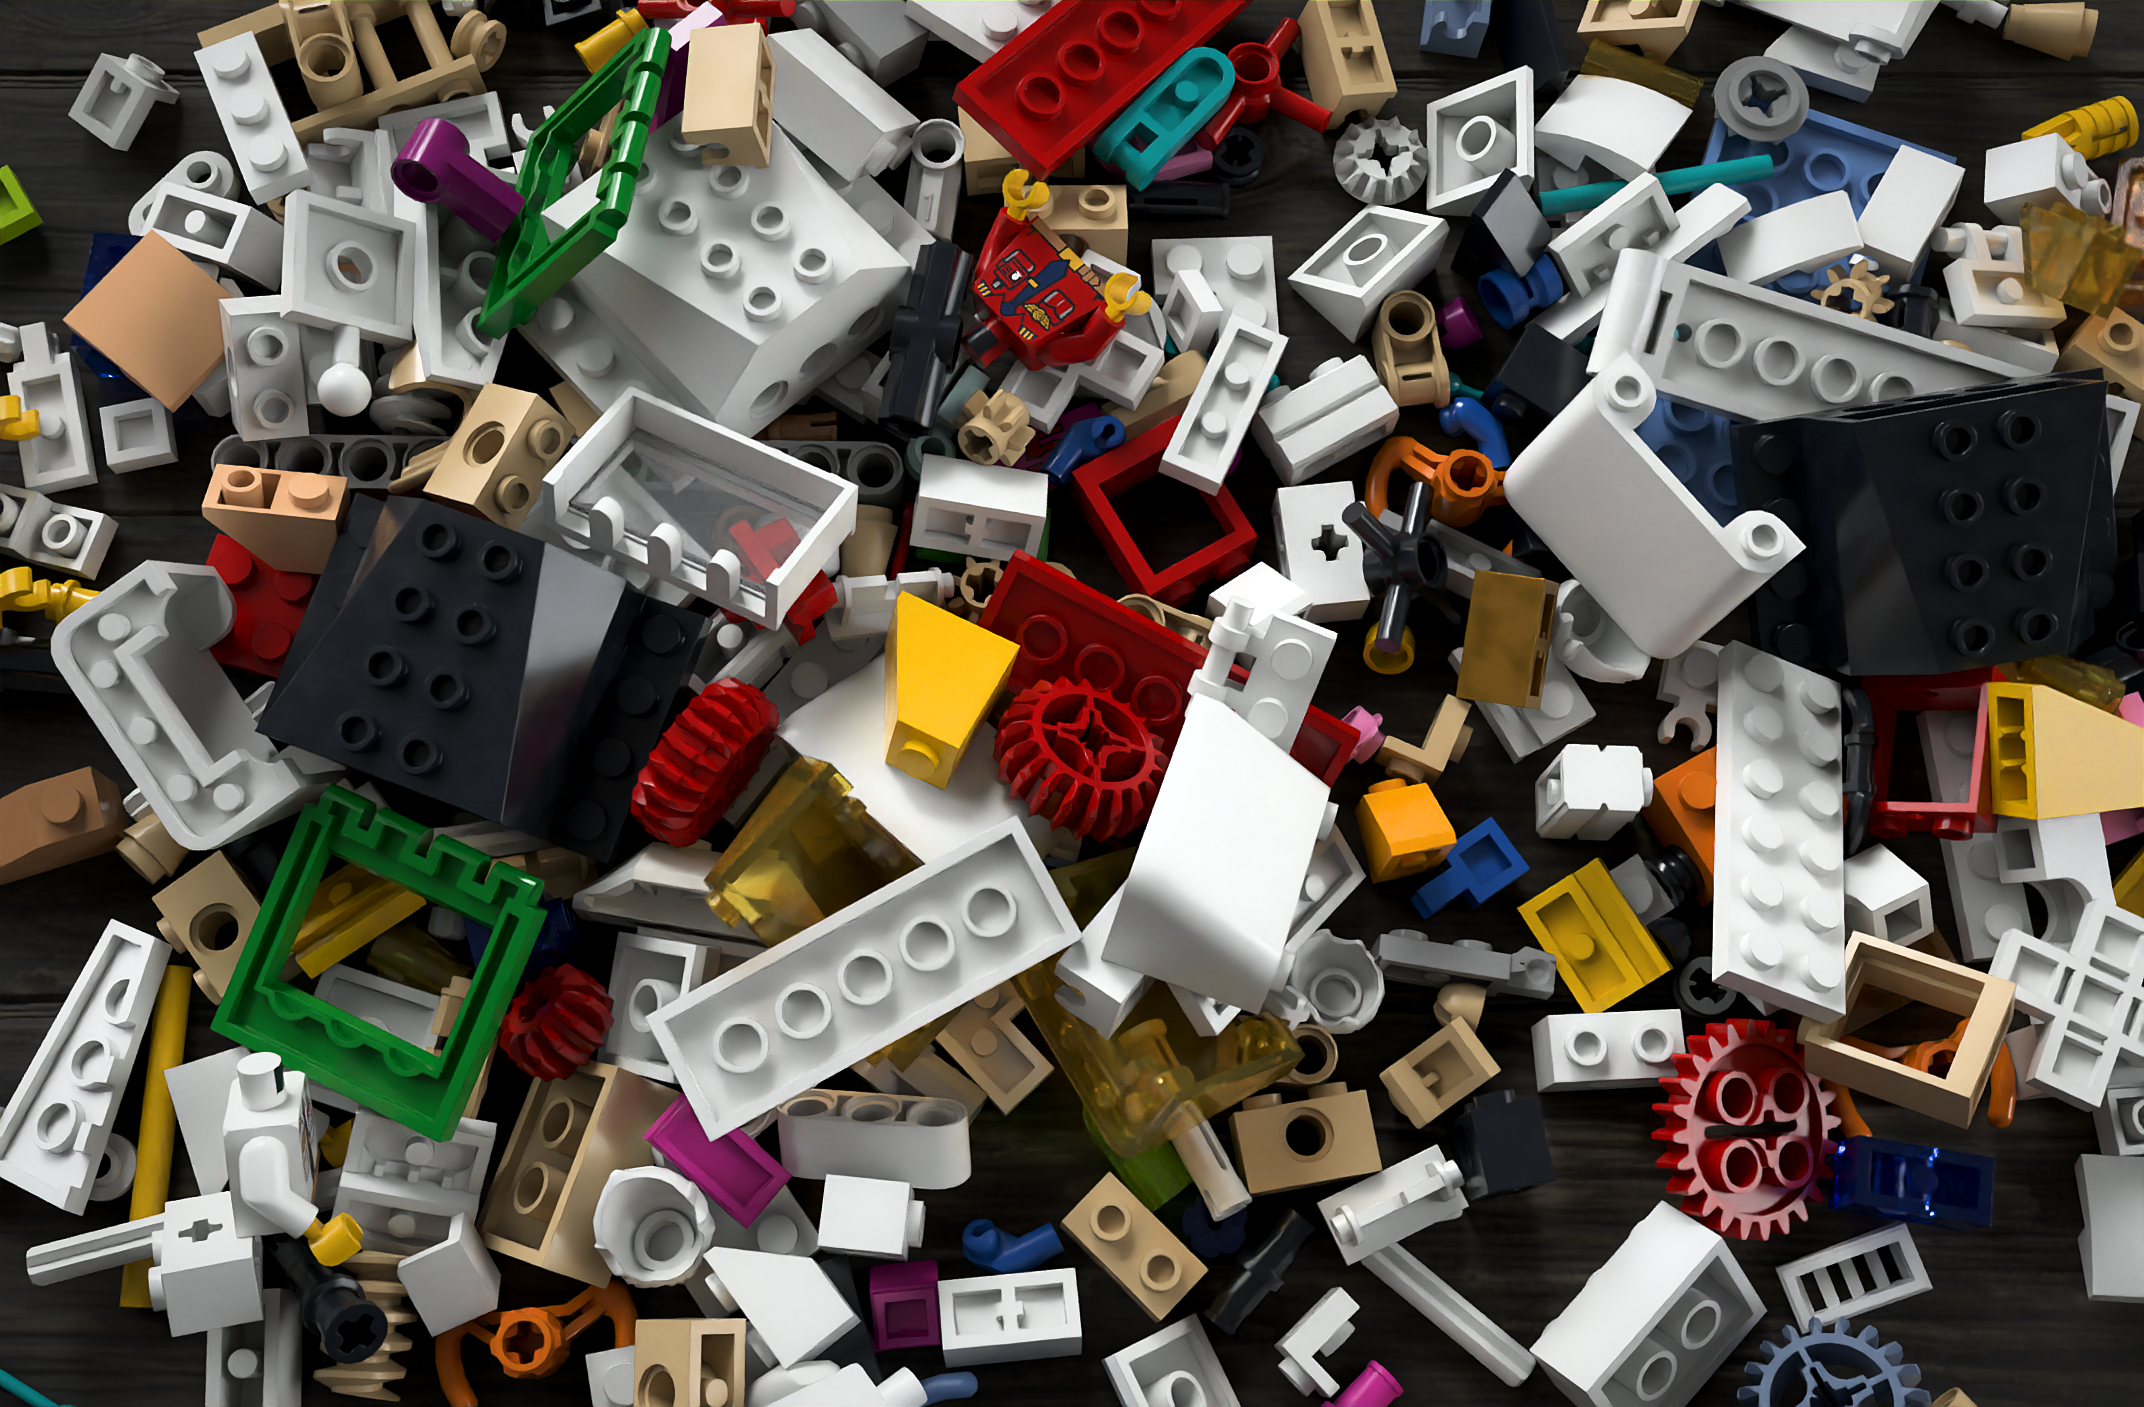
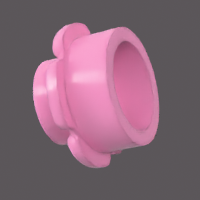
[1341,706,1385,764]

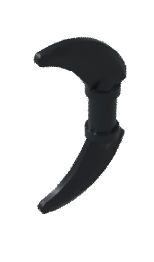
[1841,684,1879,861]

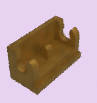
[1456,570,1560,710]

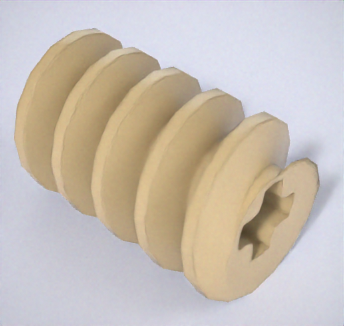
[313,1250,419,1401]

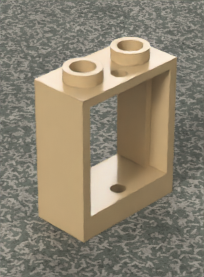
[1797,930,2017,1130]

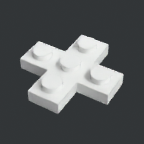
[974,249,1165,434]
[1988,898,2144,1112]

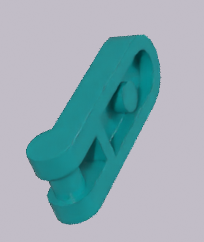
[1092,47,1235,191]

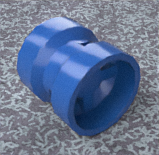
[1478,252,1563,329]

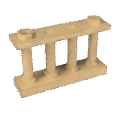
[197,0,488,151]

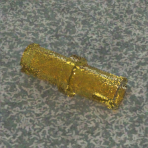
[1580,37,1705,110]

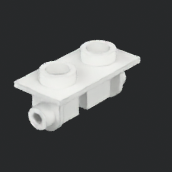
[822,567,955,641]
[1317,1144,1469,1266]

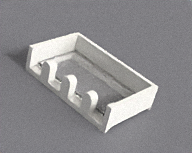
[542,386,859,631]

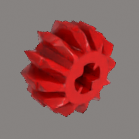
[499,963,615,1083]

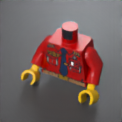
[961,169,1151,371]

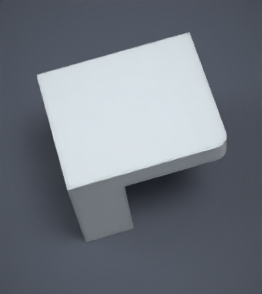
[397,1211,501,1337]

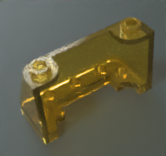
[703,755,970,1073]
[1009,845,1305,1159]

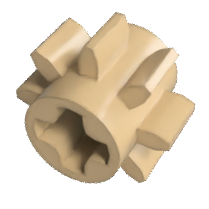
[1811,259,1894,323]
[953,389,1036,468]
[948,556,1003,625]

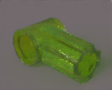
[1081,1082,1193,1213]

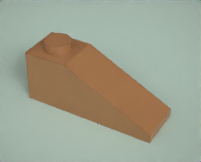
[0,766,128,885]

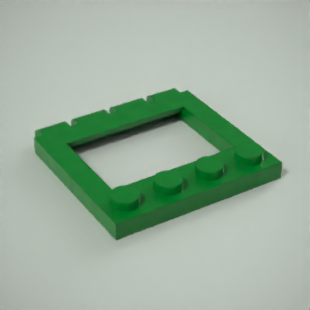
[476,27,672,340]
[210,783,548,1143]

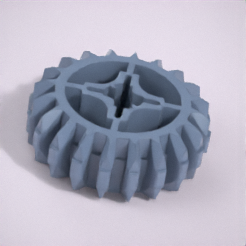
[1737,1316,1932,1407]

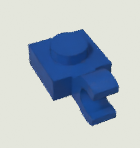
[1408,817,1530,921]

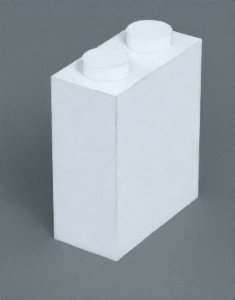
[766,28,921,182]

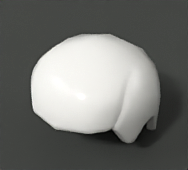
[1285,929,1385,1034]

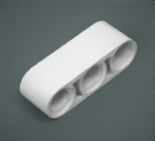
[776,1089,971,1189]

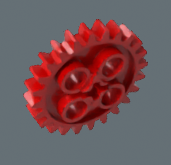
[1651,1018,1841,1241]

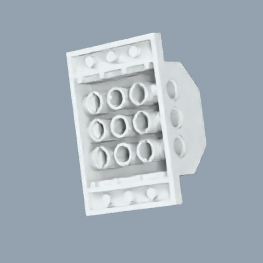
[516,111,937,497]

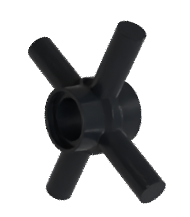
[1342,482,1466,653]

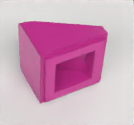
[870,1260,943,1351]

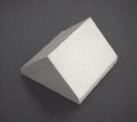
[1427,65,1534,216]
[1288,204,1450,344]
[596,932,722,1084]
[1101,1313,1241,1407]

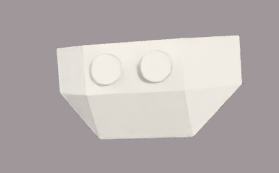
[571,839,823,948]

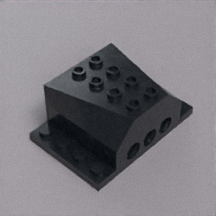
[1729,367,2123,676]
[255,493,713,867]

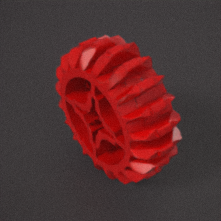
[630,676,780,848]
[991,676,1170,843]

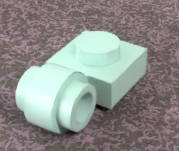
[904,364,991,481]

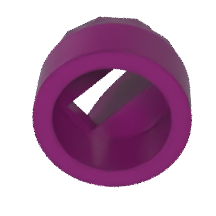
[1435,296,1483,350]

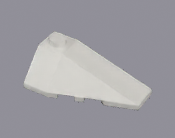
[393,165,519,391]

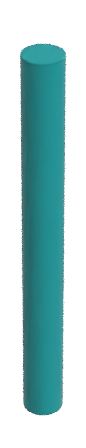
[1534,154,1774,217]

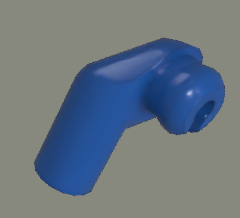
[1439,397,1513,471]
[1040,415,1126,488]
[961,1219,1065,1275]

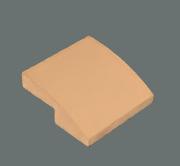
[63,229,235,413]

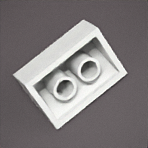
[1529,1200,1767,1407]

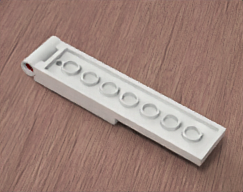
[1586,248,2141,497]

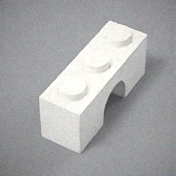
[1993,813,2116,1014]
[1742,843,1934,1017]

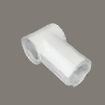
[904,118,965,244]

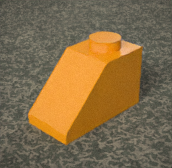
[1354,778,1457,884]

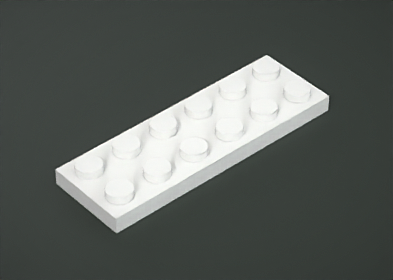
[1712,640,1846,1025]
[645,815,1084,1142]

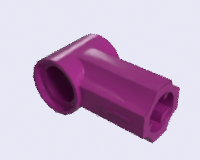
[390,118,526,242]

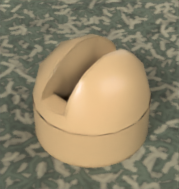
[1433,982,1486,1034]

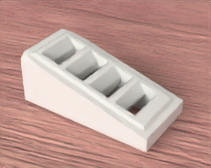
[1775,1221,1933,1334]

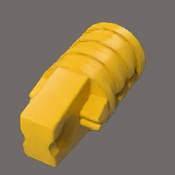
[2022,96,2139,161]

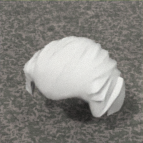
[1551,577,1651,684]
[593,1166,716,1288]

